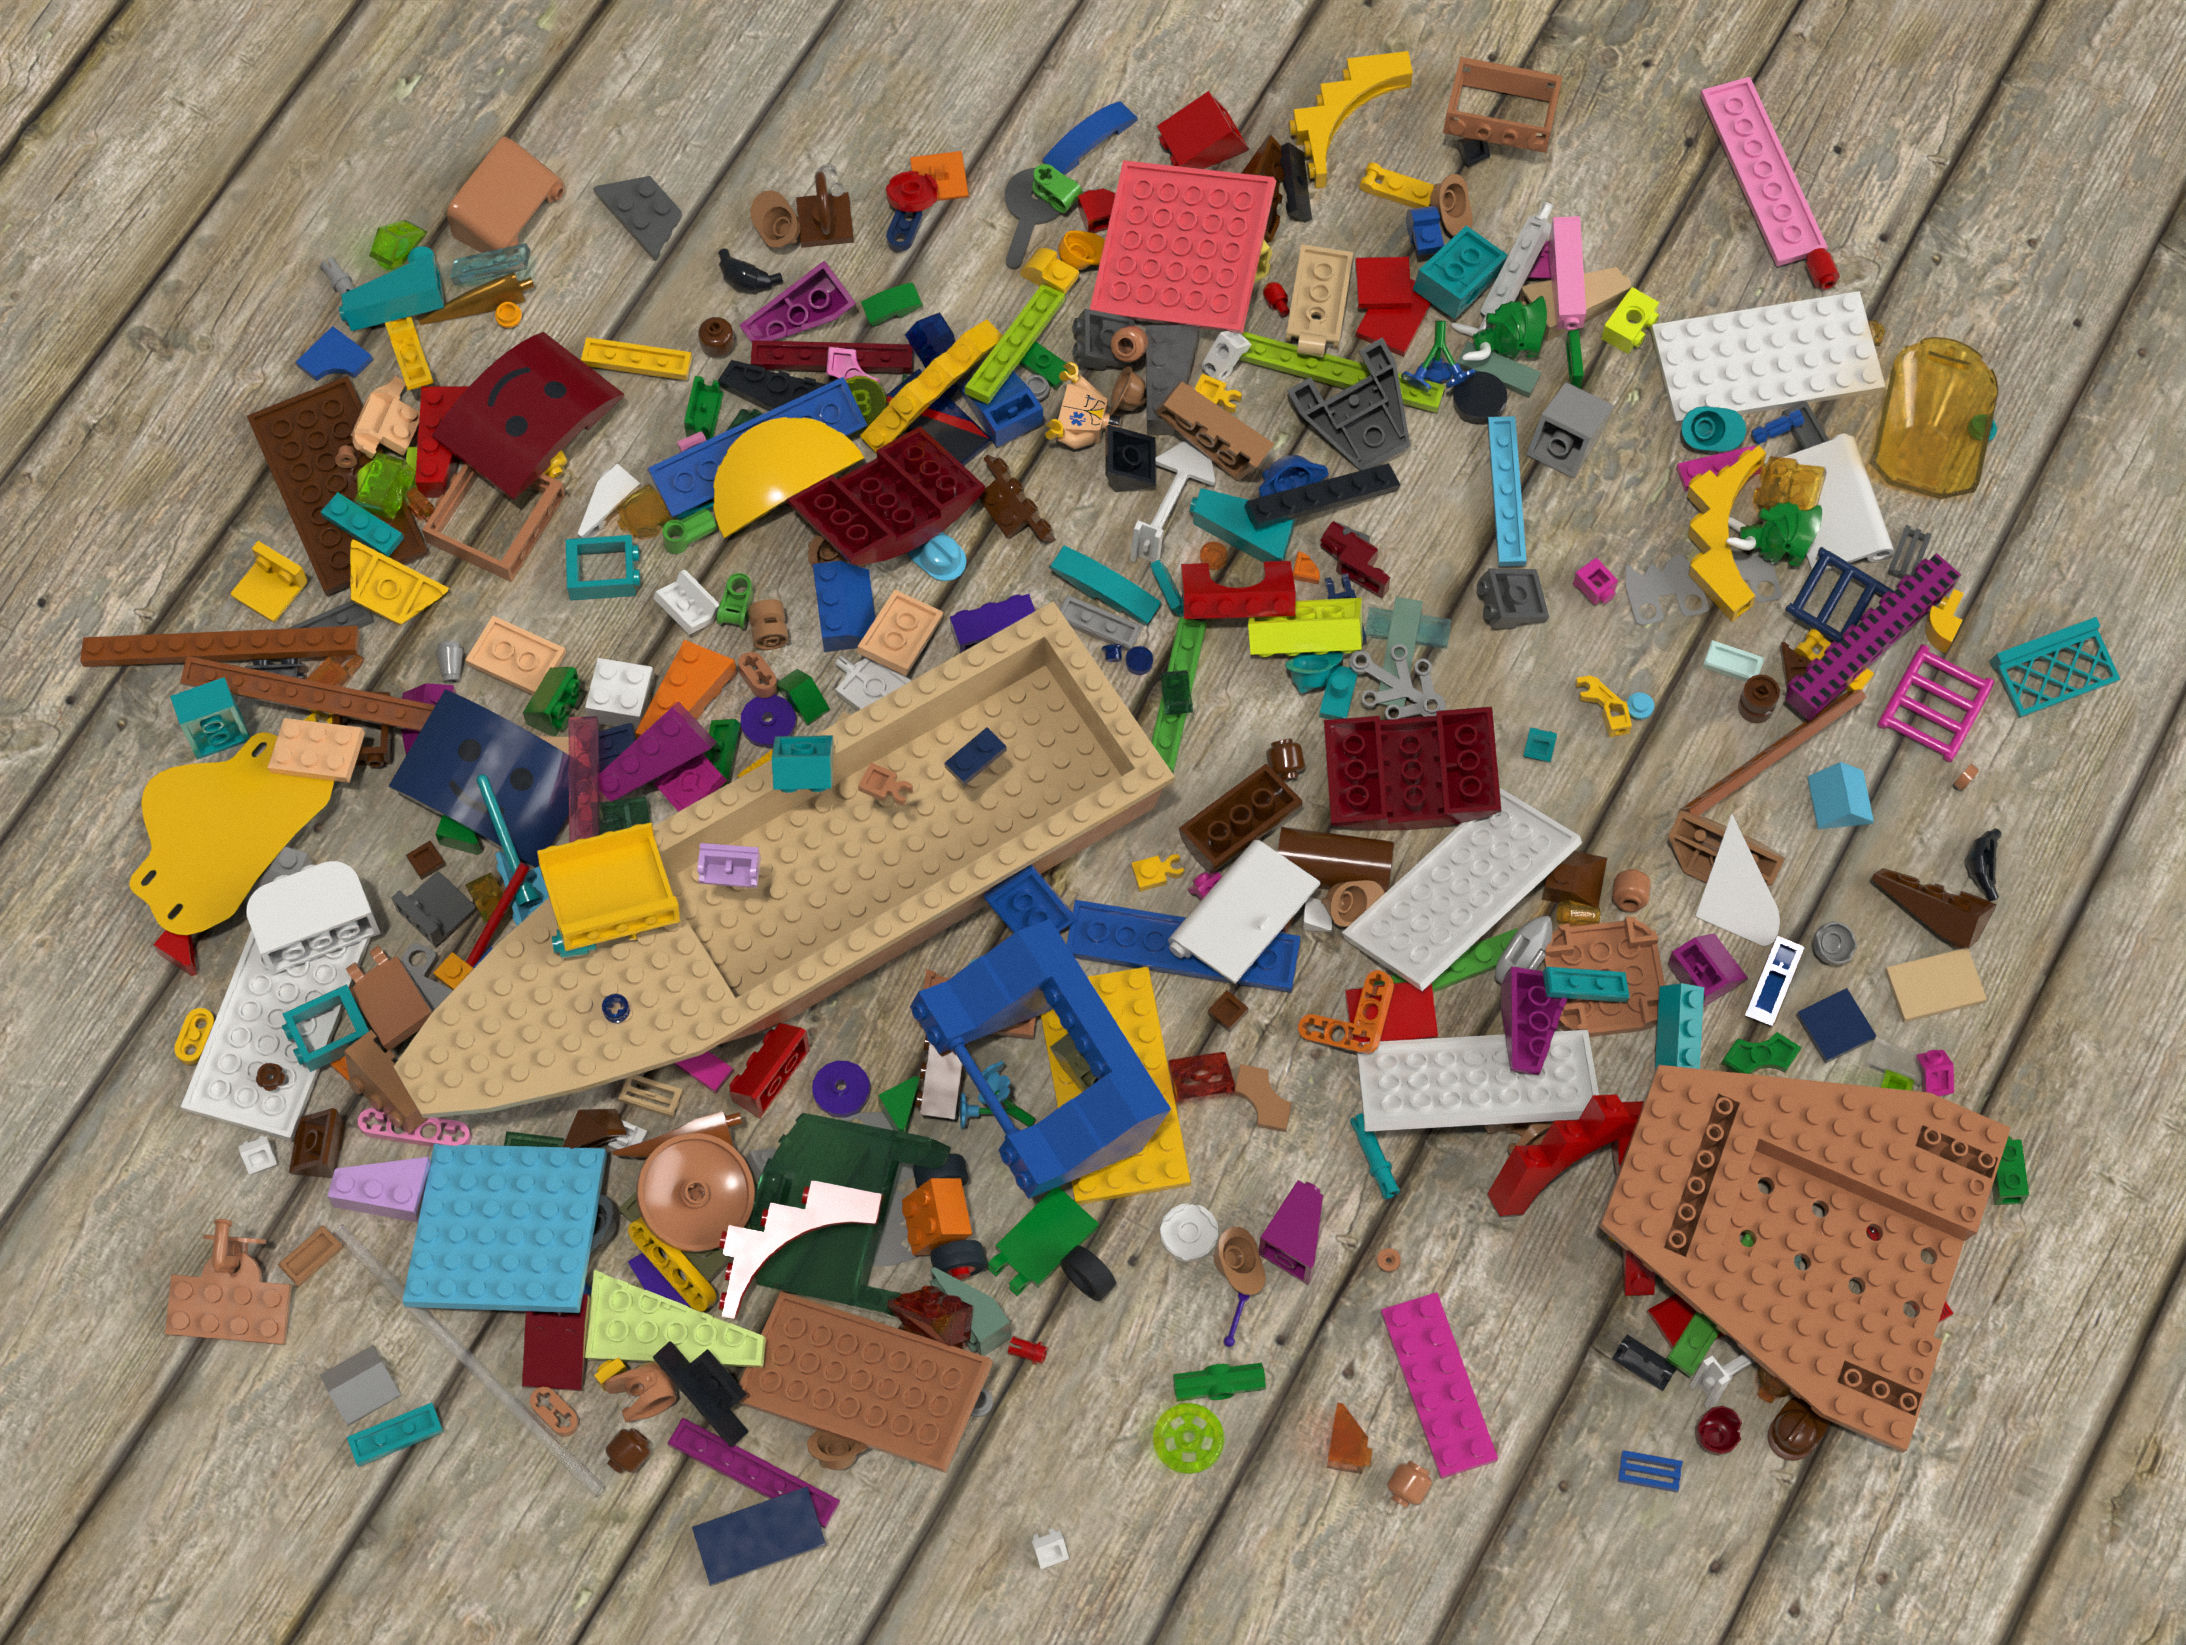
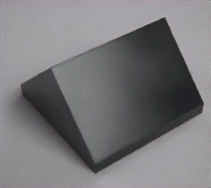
[1105,425,1156,492]

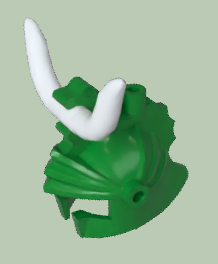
[1451,296,1547,361]
[1726,501,1823,566]

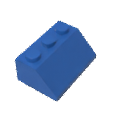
[813,561,875,652]

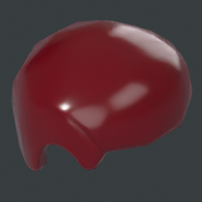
[1696,1405,1742,1456]

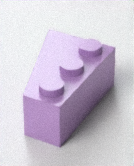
[327,1157,431,1222]

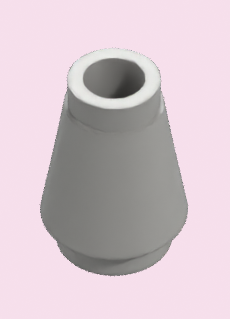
[435,641,463,684]

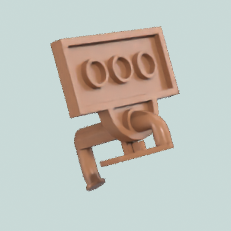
[165,1219,292,1344]

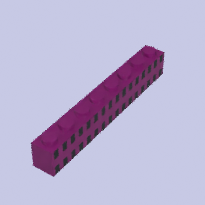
[1785,553,1961,722]

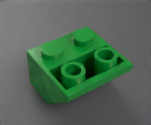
[523,667,583,737]

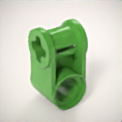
[1032,164,1083,213]
[717,573,754,629]

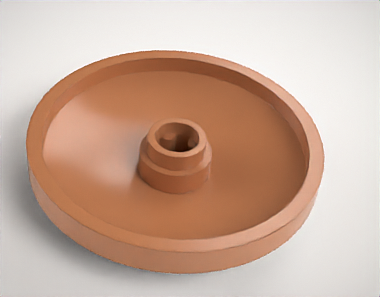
[636,1133,755,1252]

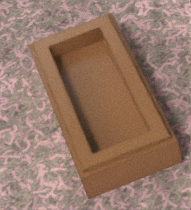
[277,1225,343,1288]

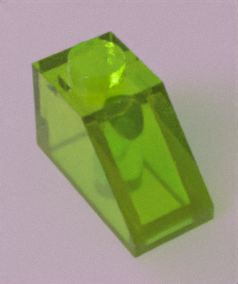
[369,220,427,268]

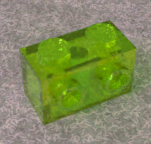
[354,452,416,519]

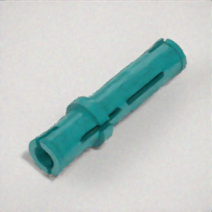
[1349,1113,1400,1199]

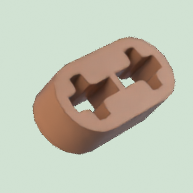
[738,652,777,698]
[530,1387,579,1437]

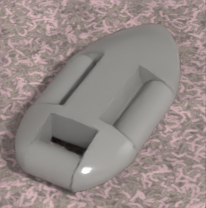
[1495,916,1553,984]

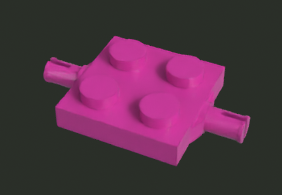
[654,753,727,812]

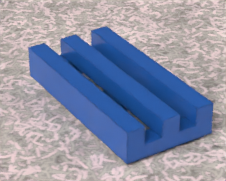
[1618,1450,1683,1493]

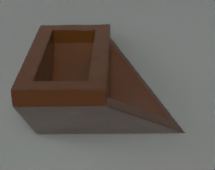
[563,1109,627,1149]

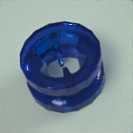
[602,994,630,1024]

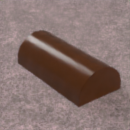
[1179,764,1303,873]
[1278,827,1394,893]

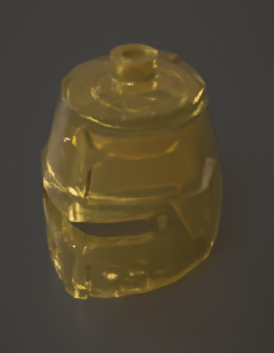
[616,483,677,539]

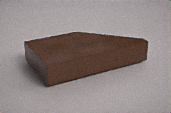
[1779,642,1811,693]

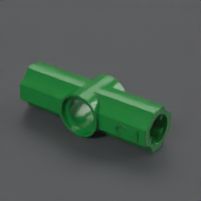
[1173,1362,1266,1401]

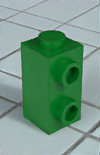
[1992,1136,2029,1205]

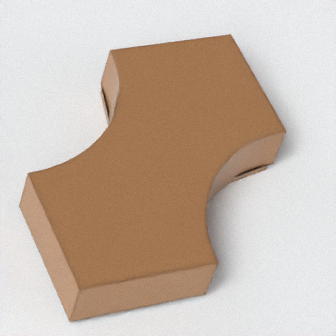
[1235,1064,1292,1132]

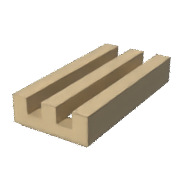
[618,1075,683,1119]

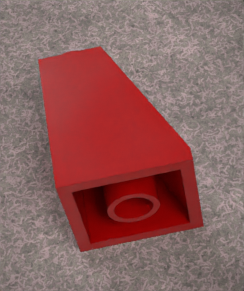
[1157,91,1250,169]

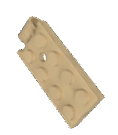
[1285,244,1354,357]

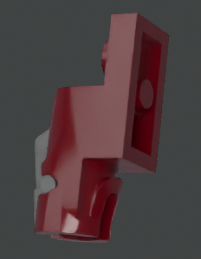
[1320,521,1391,599]

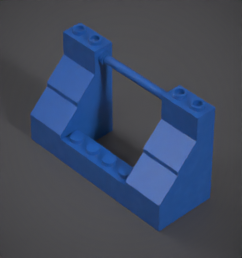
[910,919,1171,1199]

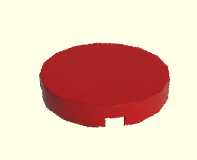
[886,171,939,212]

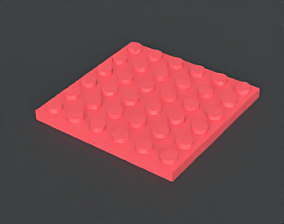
[1090,160,1276,334]

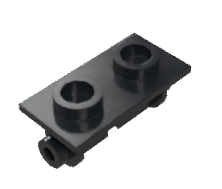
[245,659,306,679]
[1612,1334,1678,1391]

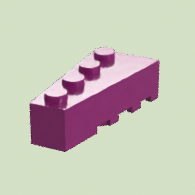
[592,701,717,802]

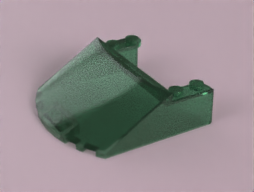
[750,1113,951,1320]

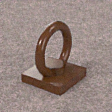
[796,171,854,248]

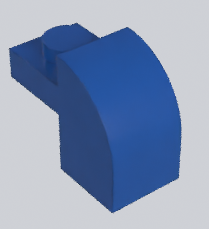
[1406,206,1444,256]

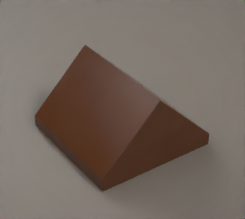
[289,1108,344,1178]

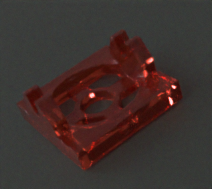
[1168,1052,1235,1102]

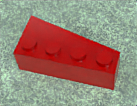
[415,386,469,498]

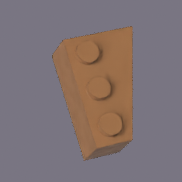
[344,1030,429,1134]

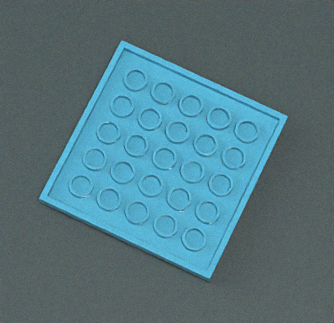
[402,1144,607,1313]

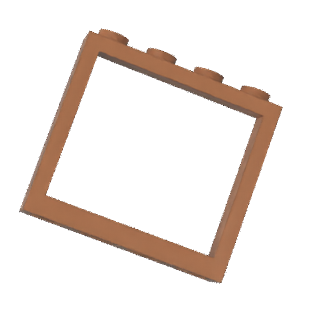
[1443,57,1563,153]
[422,463,566,582]

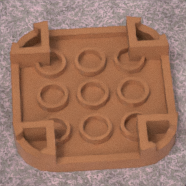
[1543,916,1665,1037]

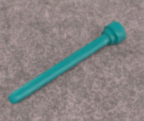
[477,774,540,906]

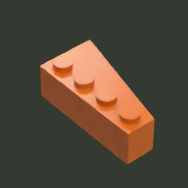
[635,640,737,739]

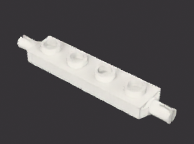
[1478,202,1554,331]

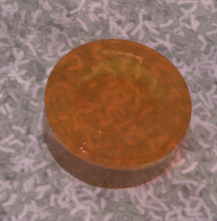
[1200,541,1227,570]

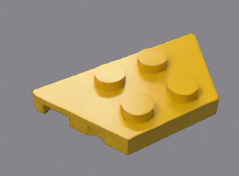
[350,539,449,626]

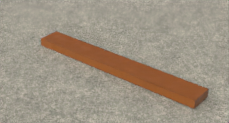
[1678,689,1867,815]

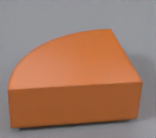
[1293,551,1320,584]

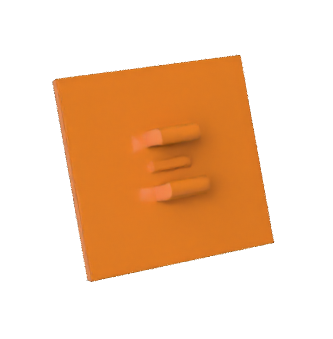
[910,151,969,201]

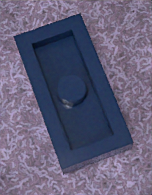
[944,727,1007,786]

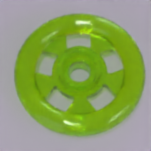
[1153,1403,1225,1474]

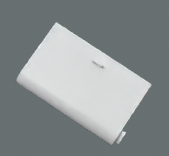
[1775,434,1894,572]
[1168,840,1320,984]

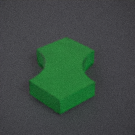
[1721,1032,1802,1074]

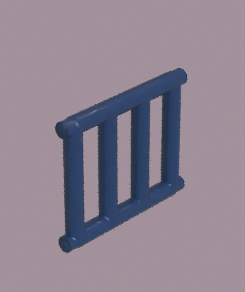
[1785,547,1895,643]

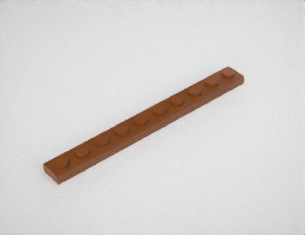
[80,626,360,667]
[180,656,435,732]

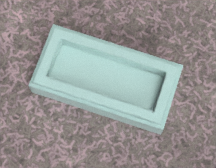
[1702,640,1765,682]

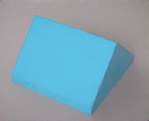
[1807,762,1874,830]

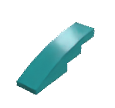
[1049,545,1161,626]

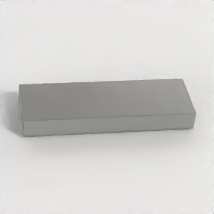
[1059,595,1142,653]

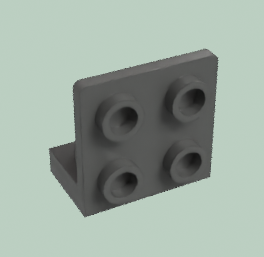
[391,871,476,947]

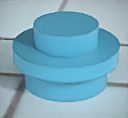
[1627,692,1654,720]

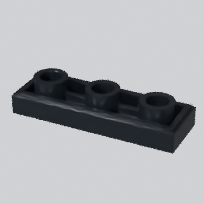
[1280,142,1312,223]

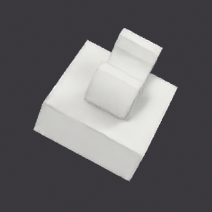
[608,1120,648,1160]
[238,1136,277,1174]
[1031,1528,1069,1569]

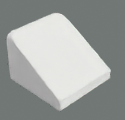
[1303,897,1332,932]

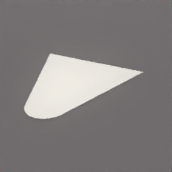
[1695,814,1780,946]

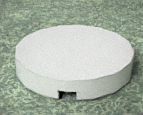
[1160,1203,1218,1262]

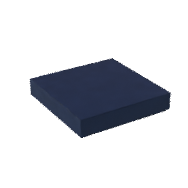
[1796,988,1877,1064]

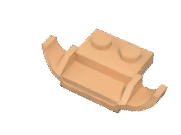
[351,376,420,459]

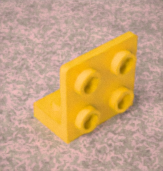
[231,541,308,623]

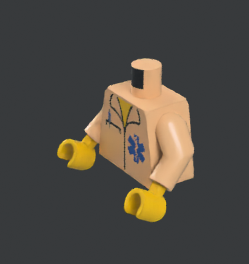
[1045,362,1122,449]

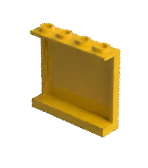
[537,822,680,951]

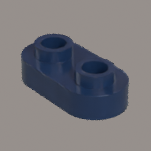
[886,209,923,252]

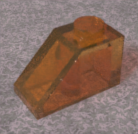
[1326,1402,1373,1474]

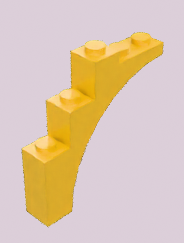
[1289,51,1413,189]
[860,319,1003,452]
[1687,445,1766,622]

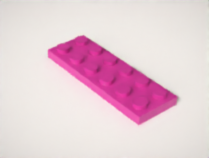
[1380,1292,1498,1479]

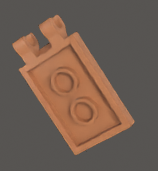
[345,945,433,1051]

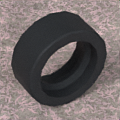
[1060,1245,1116,1301]

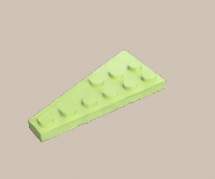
[585,1270,766,1368]

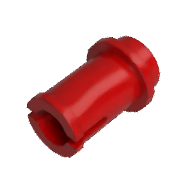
[1008,1336,1048,1365]

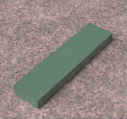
[1376,597,1423,708]

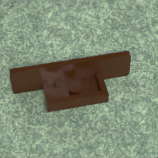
[979,455,1056,543]

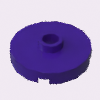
[740,694,796,748]
[812,1061,870,1118]

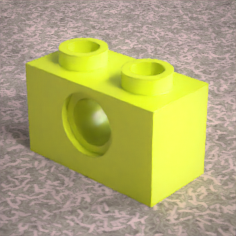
[1601,287,1660,354]

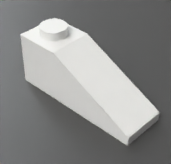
[578,464,643,538]

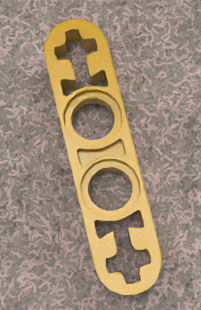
[628,1217,716,1312]

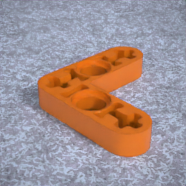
[1298,970,1394,1054]

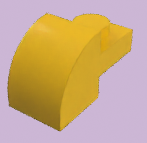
[1020,248,1079,294]
[1925,589,1964,654]

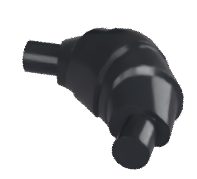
[718,248,783,294]
[1966,828,2002,901]

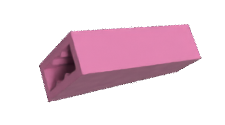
[1548,216,1586,330]

